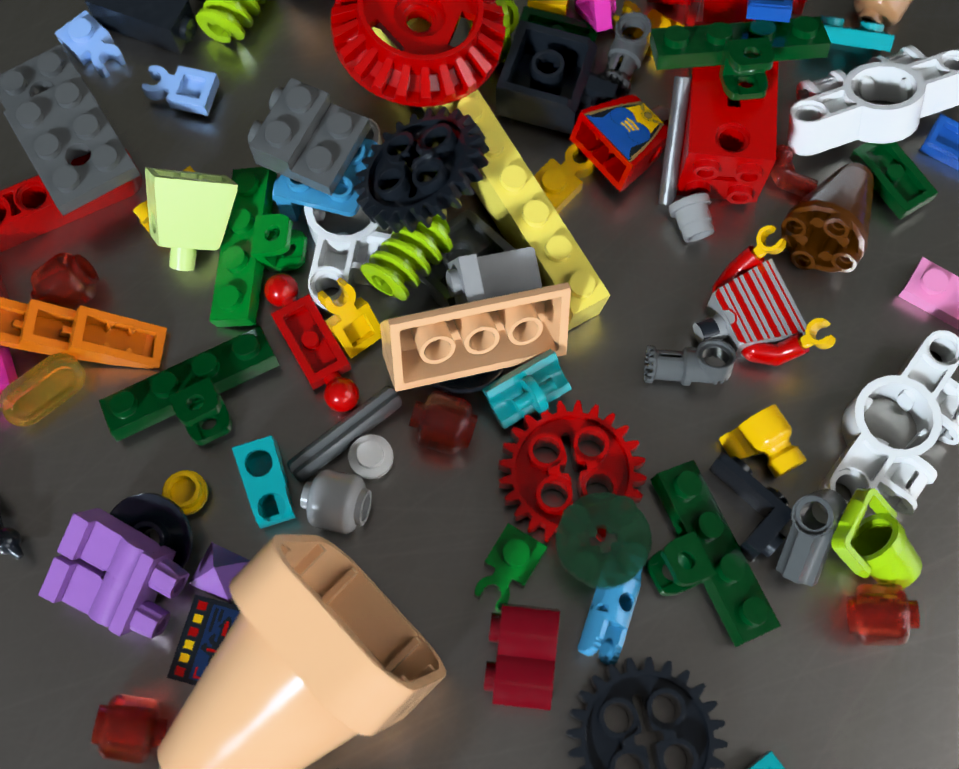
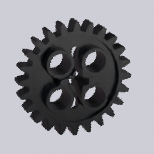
[354,107,489,233]
[566,657,728,769]

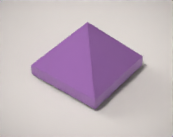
[189,542,250,604]

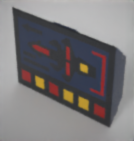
[167,594,241,686]

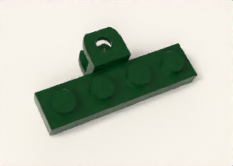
[650,16,831,100]
[99,326,280,446]
[646,460,781,648]

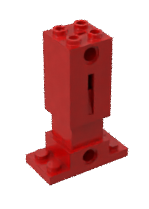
[647,0,807,204]

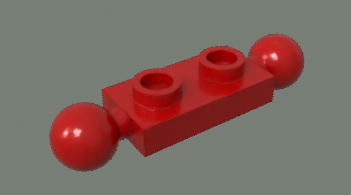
[264,273,359,412]

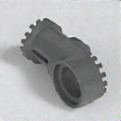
[599,12,652,98]
[644,339,736,386]

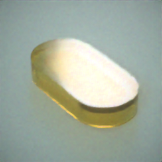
[0,353,86,427]

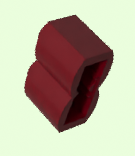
[484,603,560,711]

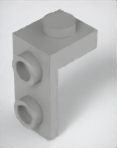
[446,247,542,305]

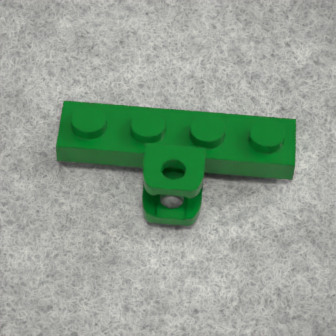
[209,166,308,328]

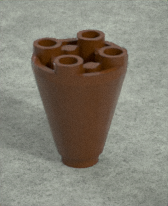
[781,163,874,273]

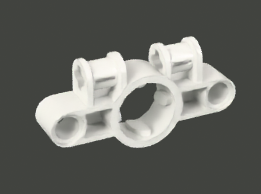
[787,45,959,156]
[304,117,391,318]
[818,330,959,514]

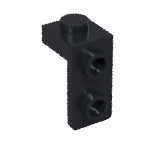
[709,452,792,562]

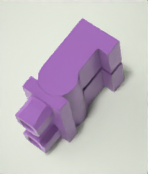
[38,508,190,638]

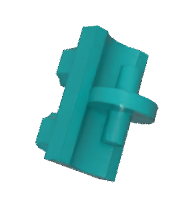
[482,349,572,429]

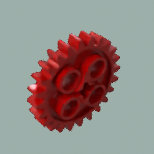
[498,400,647,547]

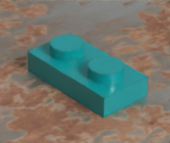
[820,15,895,52]

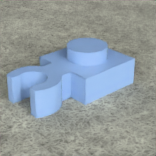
[55,10,126,78]
[141,65,220,116]

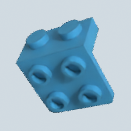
[272,138,377,222]

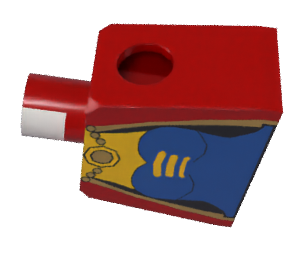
[569,94,670,192]

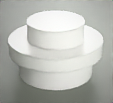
[348,434,394,479]

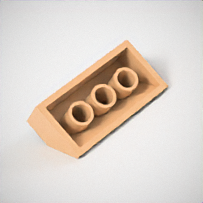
[380,282,571,392]

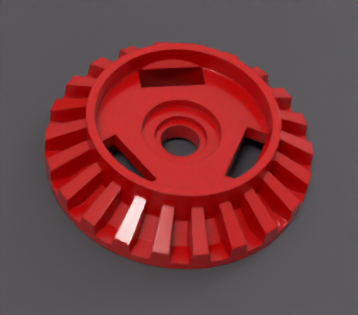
[331,0,505,107]

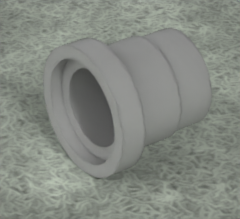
[668,193,715,242]

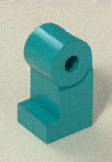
[232,435,296,529]

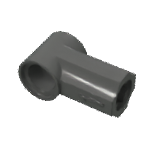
[776,489,847,586]

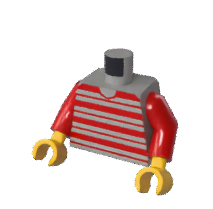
[693,225,836,366]

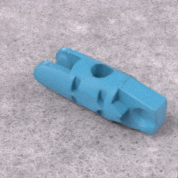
[577,542,646,666]

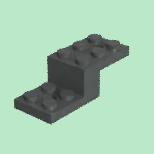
[0,44,140,216]

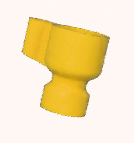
[718,404,807,479]

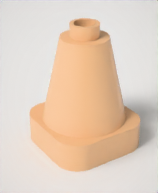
[157,534,446,769]

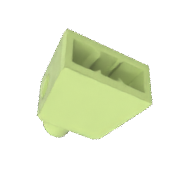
[145,167,238,271]

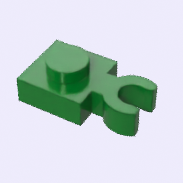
[474,523,548,612]

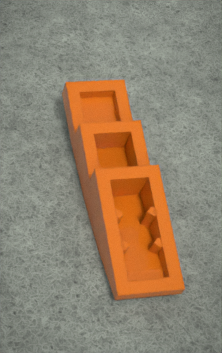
[0,297,167,370]

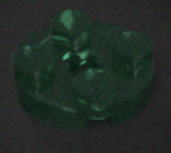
[556,492,652,590]

